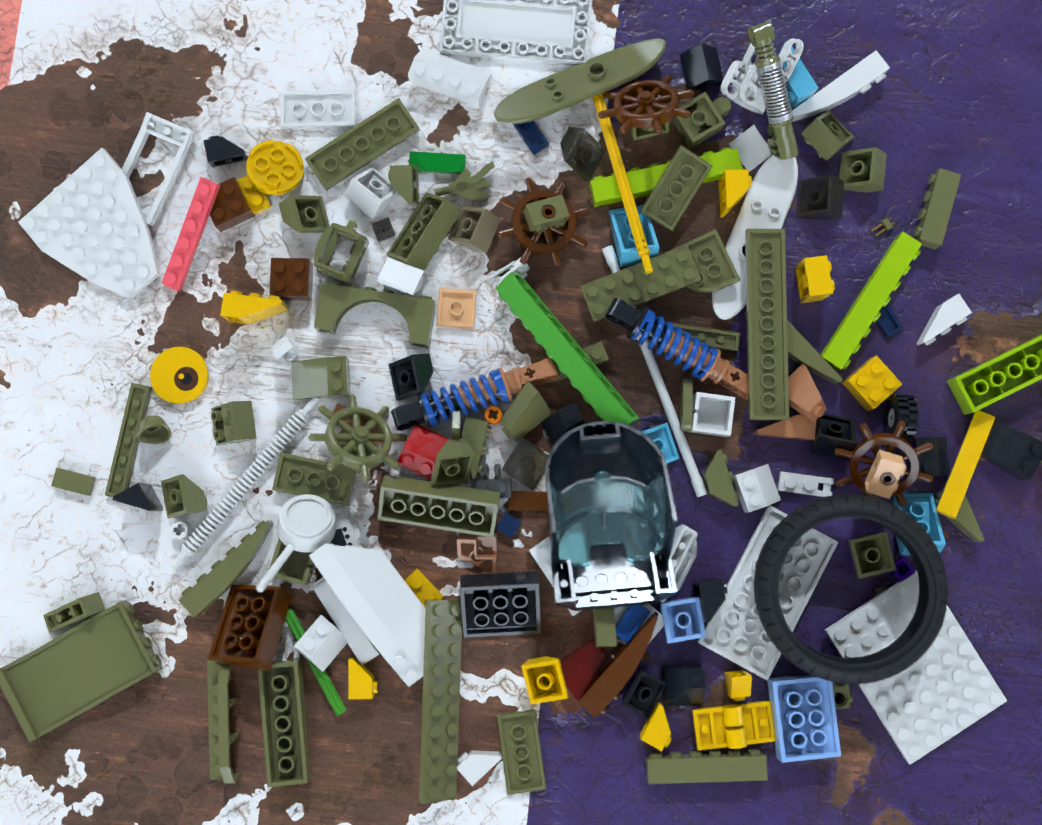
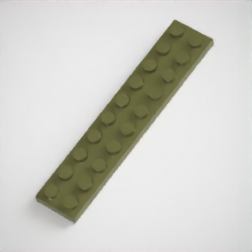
[745,229,789,420]
[419,599,462,804]

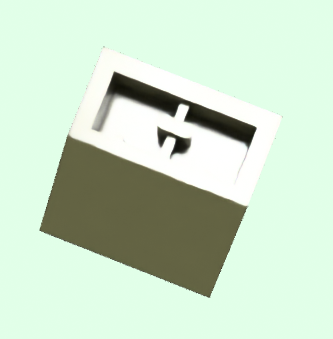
[211,401,257,446]

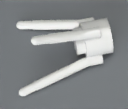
[486,258,530,305]

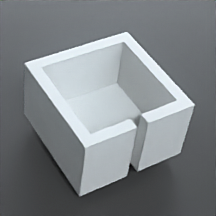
[691,392,735,437]

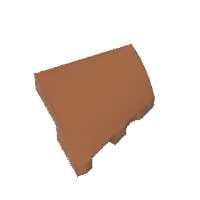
[457,533,498,574]

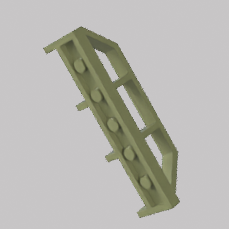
[207,660,241,784]

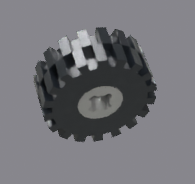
[883,394,919,443]

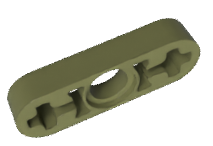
[680,378,693,432]

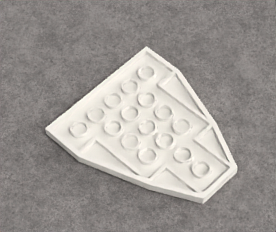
[18,148,160,299]

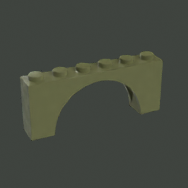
[314,281,436,348]

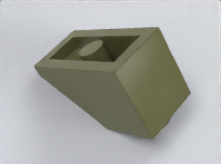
[388,165,419,204]

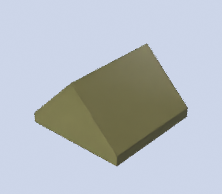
[848,532,896,579]

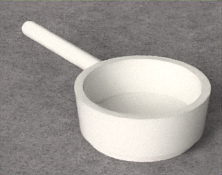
[256,494,336,592]

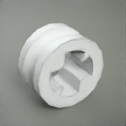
[171,521,190,539]

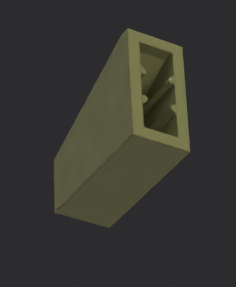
[500,381,552,442]

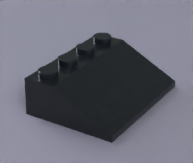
[460,571,541,638]

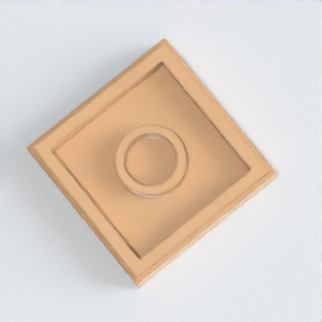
[436,288,477,329]

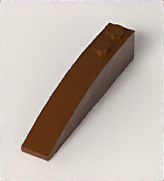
[577,611,658,718]

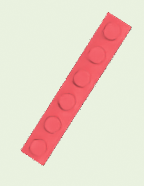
[161,177,221,291]

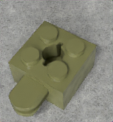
[671,92,731,149]

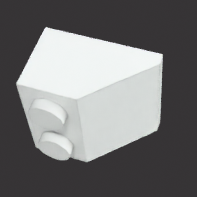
[344,167,399,219]
[733,464,781,513]
[293,615,347,672]

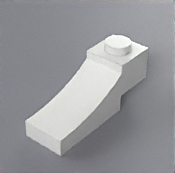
[271,335,300,365]

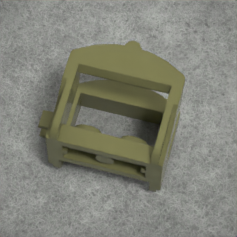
[314,219,369,284]

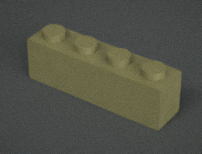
[913,168,961,250]

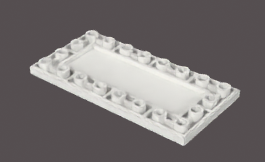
[439,0,592,66]

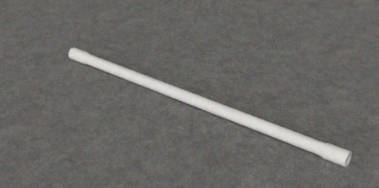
[602,245,708,497]

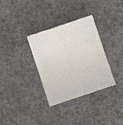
[729,125,772,172]

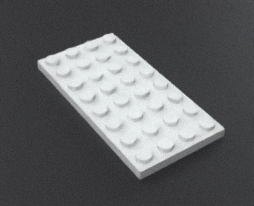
[697,505,838,681]

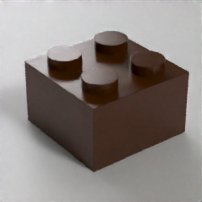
[210,177,255,232]
[270,258,313,301]

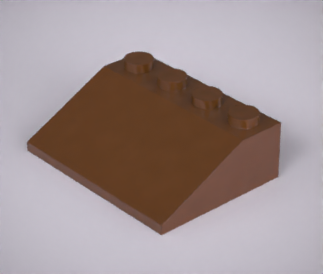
[208,585,292,671]

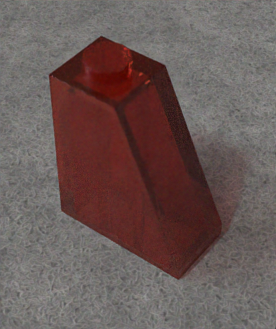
[560,639,604,700]

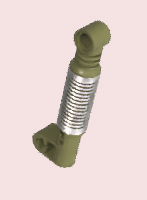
[748,21,799,160]

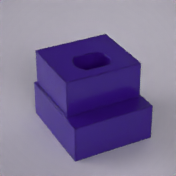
[890,556,915,582]

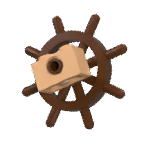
[834,421,933,506]

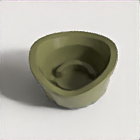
[136,415,171,444]

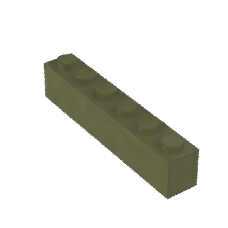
[645,749,768,784]

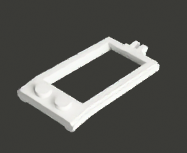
[122,112,196,226]

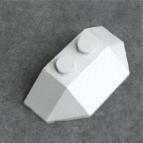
[654,524,697,603]

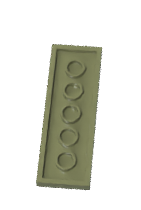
[304,98,420,191]
[580,244,702,322]

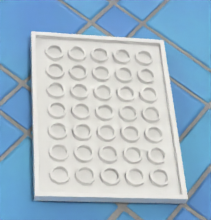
[824,570,1007,765]

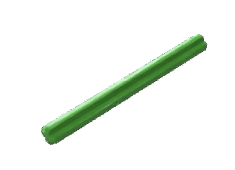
[285,609,346,716]

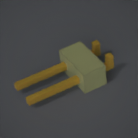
[871,217,895,236]

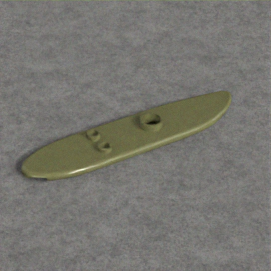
[494,38,666,124]

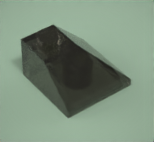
[560,127,606,182]

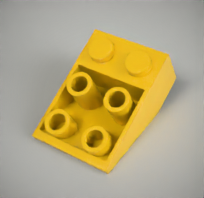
[220,291,289,325]

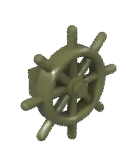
[309,394,407,482]

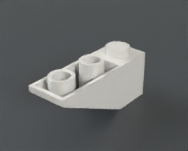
[916,294,972,346]

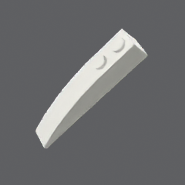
[792,51,890,122]

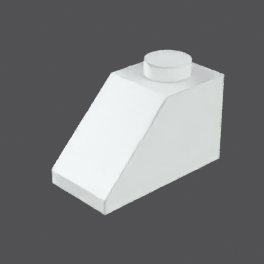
[456,750,502,786]

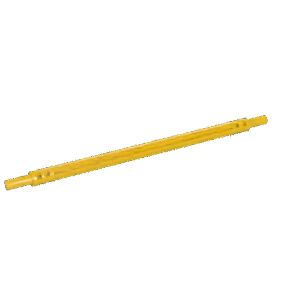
[591,71,653,274]

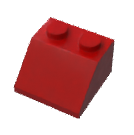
[397,424,450,480]

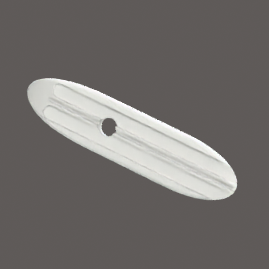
[712,155,798,320]

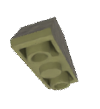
[702,450,740,507]

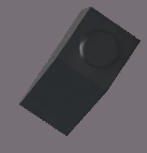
[203,136,248,168]

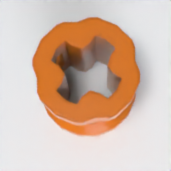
[485,406,502,425]

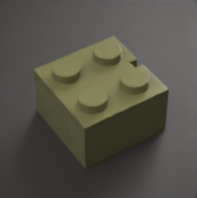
[268,539,314,586]

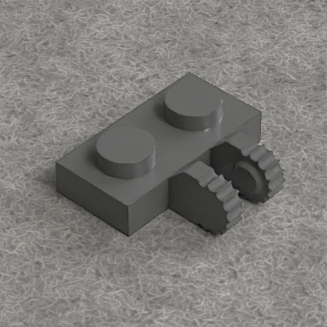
[473,463,512,498]

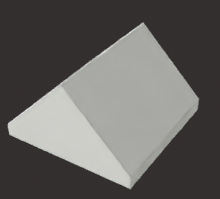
[377,258,424,295]

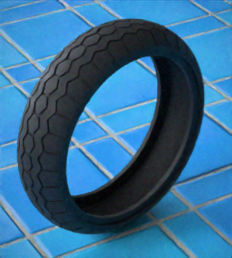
[754,494,948,684]

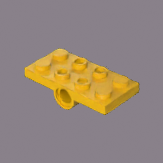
[692,700,776,751]

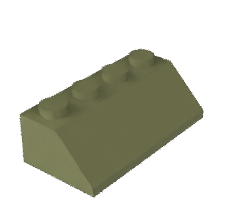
[386,192,461,271]

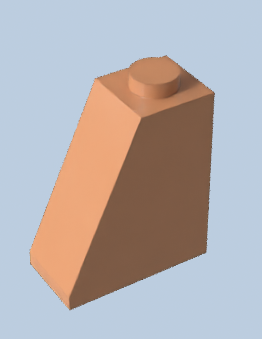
[788,364,827,422]

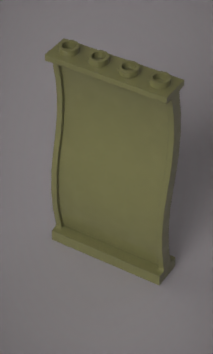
[0,600,163,742]

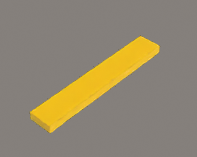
[935,410,995,519]

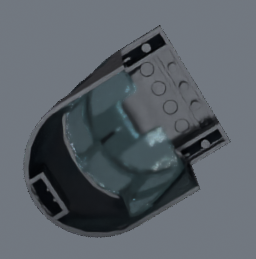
[545,421,678,611]

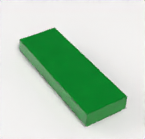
[409,151,466,174]

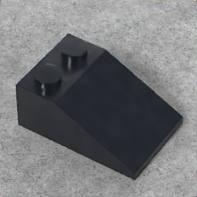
[980,420,1042,480]

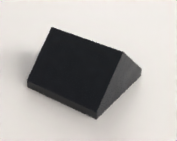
[680,43,723,90]
[112,483,163,511]
[621,668,668,718]

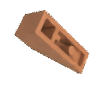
[753,413,816,441]

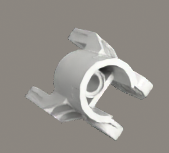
[721,38,804,114]

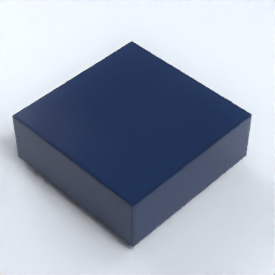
[496,512,522,539]

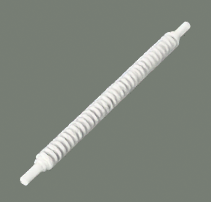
[169,397,320,571]

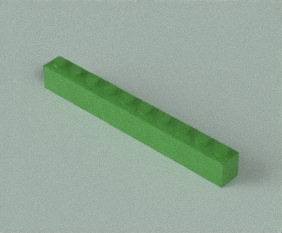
[495,272,639,426]

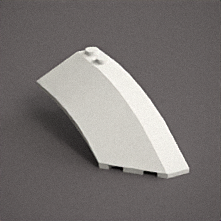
[309,543,426,687]

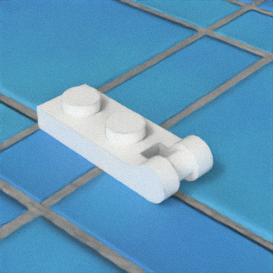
[777,471,834,497]

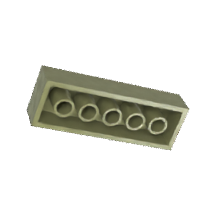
[378,475,500,538]
[258,658,312,787]

